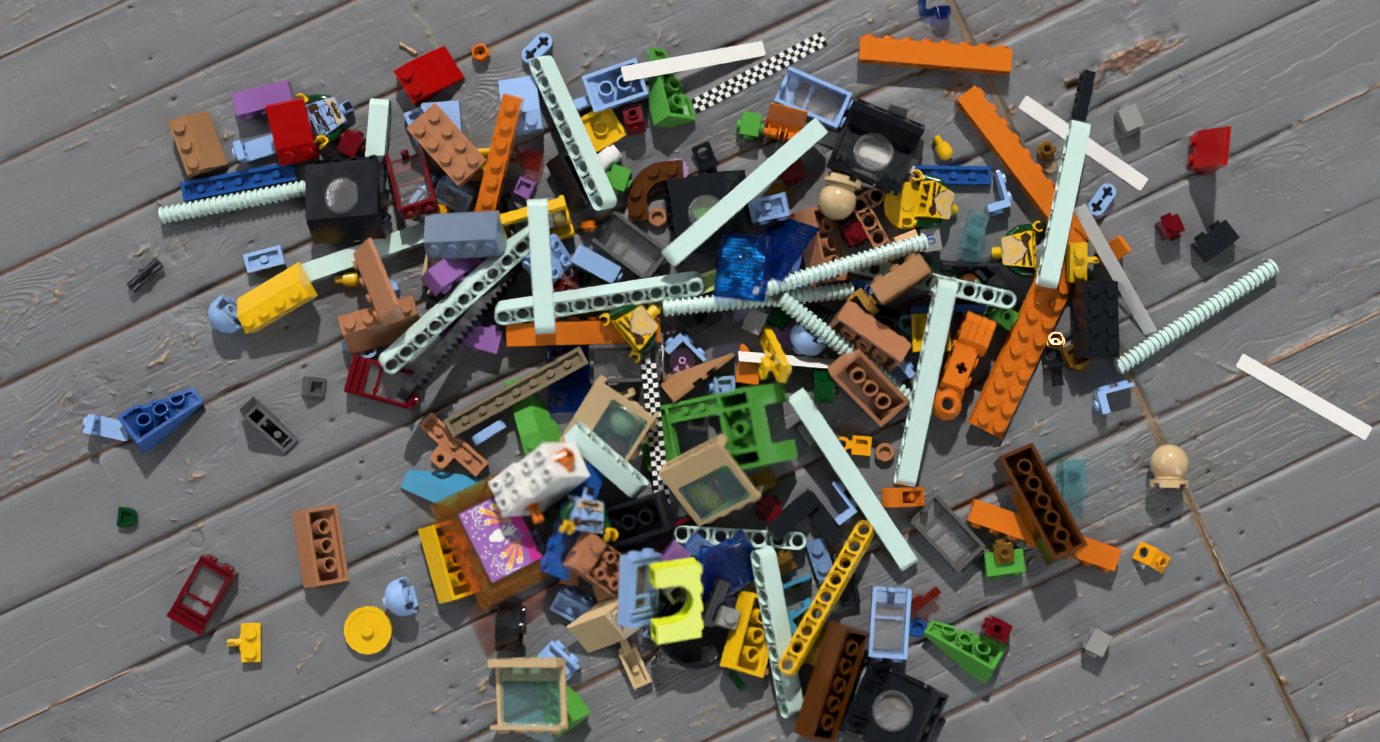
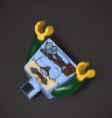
[294,93,354,150]
[559,487,618,541]

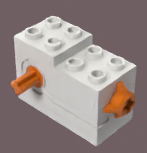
[488,442,590,525]

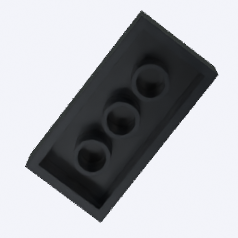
[1072,280,1120,359]
[594,490,676,547]

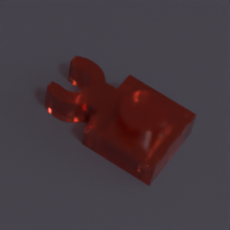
[510,147,544,173]
[553,273,580,293]
[911,586,941,612]

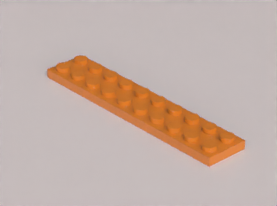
[967,257,1072,439]

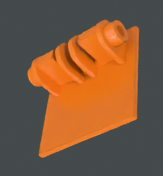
[762,102,808,142]

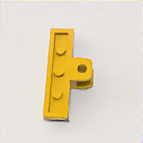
[758,326,791,383]

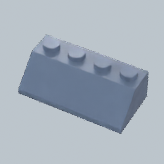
[423,211,507,259]

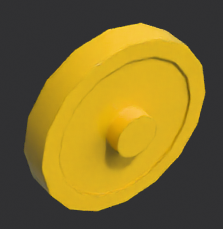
[882,182,920,230]
[344,605,393,654]

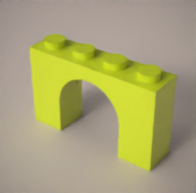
[649,557,704,644]

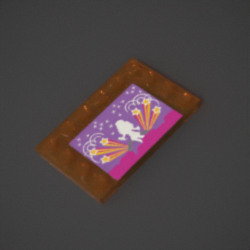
[430,472,551,611]

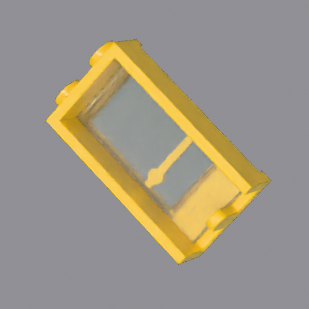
[499,195,575,249]

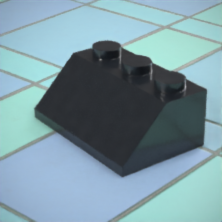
[546,151,592,214]

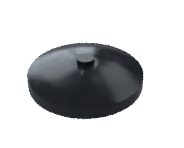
[659,592,729,669]

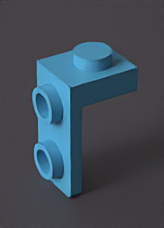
[781,573,813,593]
[787,597,814,637]

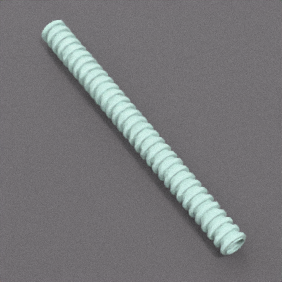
[158,178,349,224]
[741,233,929,304]
[1113,259,1279,374]
[663,282,854,317]
[776,292,932,413]

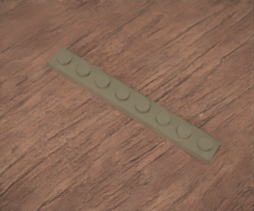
[444,346,589,437]

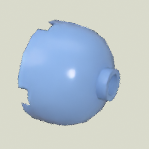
[208,294,242,334]
[790,322,828,356]
[383,576,418,616]

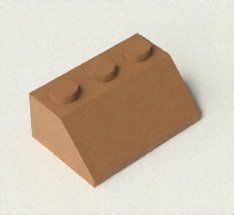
[168,111,229,178]
[870,253,932,306]

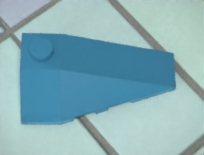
[401,470,486,514]

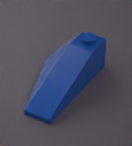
[117,388,204,454]

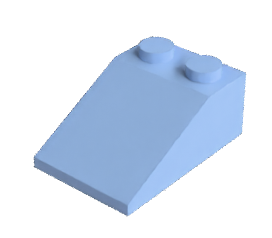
[582,58,649,113]
[498,76,544,136]

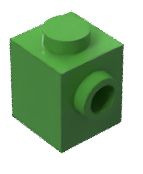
[736,111,764,142]
[606,164,633,195]
[984,302,1019,331]

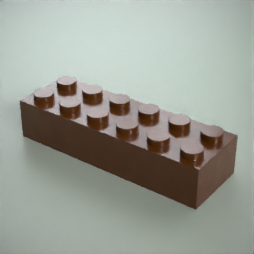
[993,442,1088,566]
[794,620,870,742]

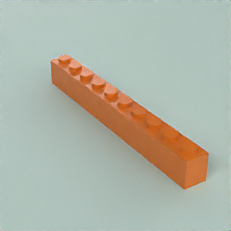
[954,85,1089,249]

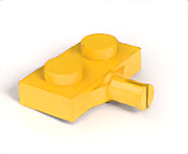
[1066,242,1099,282]
[227,622,262,662]

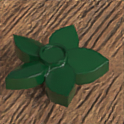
[569,270,592,289]

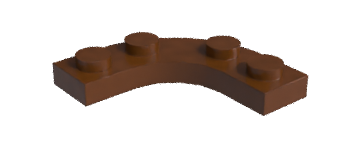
[628,160,684,223]

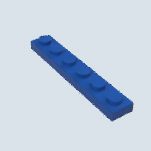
[180,163,298,202]

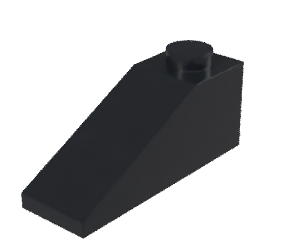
[240,396,298,453]

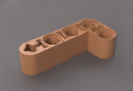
[852,187,895,263]

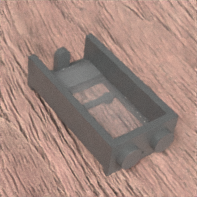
[591,210,668,279]
[588,342,663,384]
[908,495,986,573]

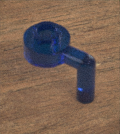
[918,0,951,20]

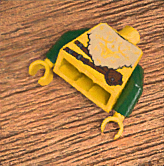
[902,170,958,228]
[991,221,1043,278]
[599,304,660,363]

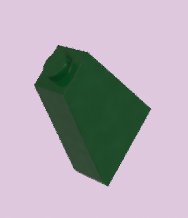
[811,367,834,404]

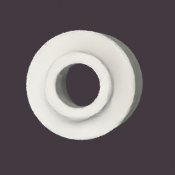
[597,145,622,172]

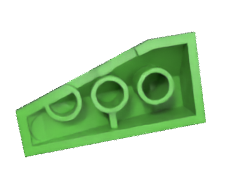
[649,47,696,128]
[923,620,1007,684]

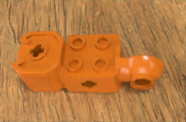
[931,311,997,421]

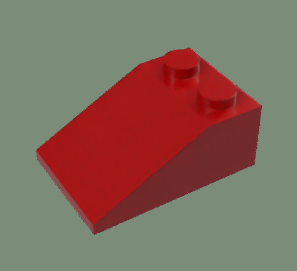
[393,45,465,108]
[265,98,319,166]
[1187,126,1232,174]

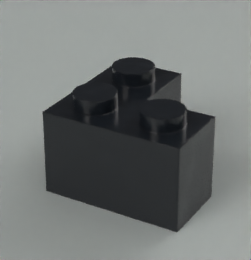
[495,596,526,653]

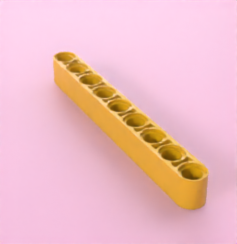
[779,520,874,677]

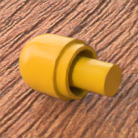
[932,135,953,160]
[334,272,361,287]

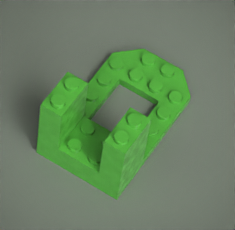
[639,382,798,477]

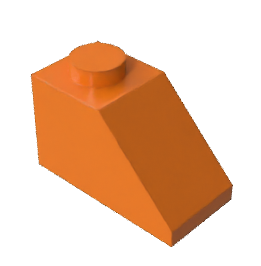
[1094,235,1132,268]
[735,344,763,386]
[882,487,924,507]

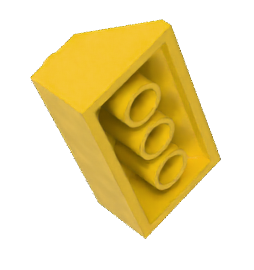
[237,262,318,334]
[418,517,482,604]
[720,591,769,678]

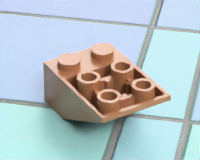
[562,531,622,598]

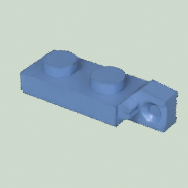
[806,537,835,584]

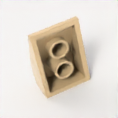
[567,596,640,653]

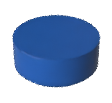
[909,618,927,637]

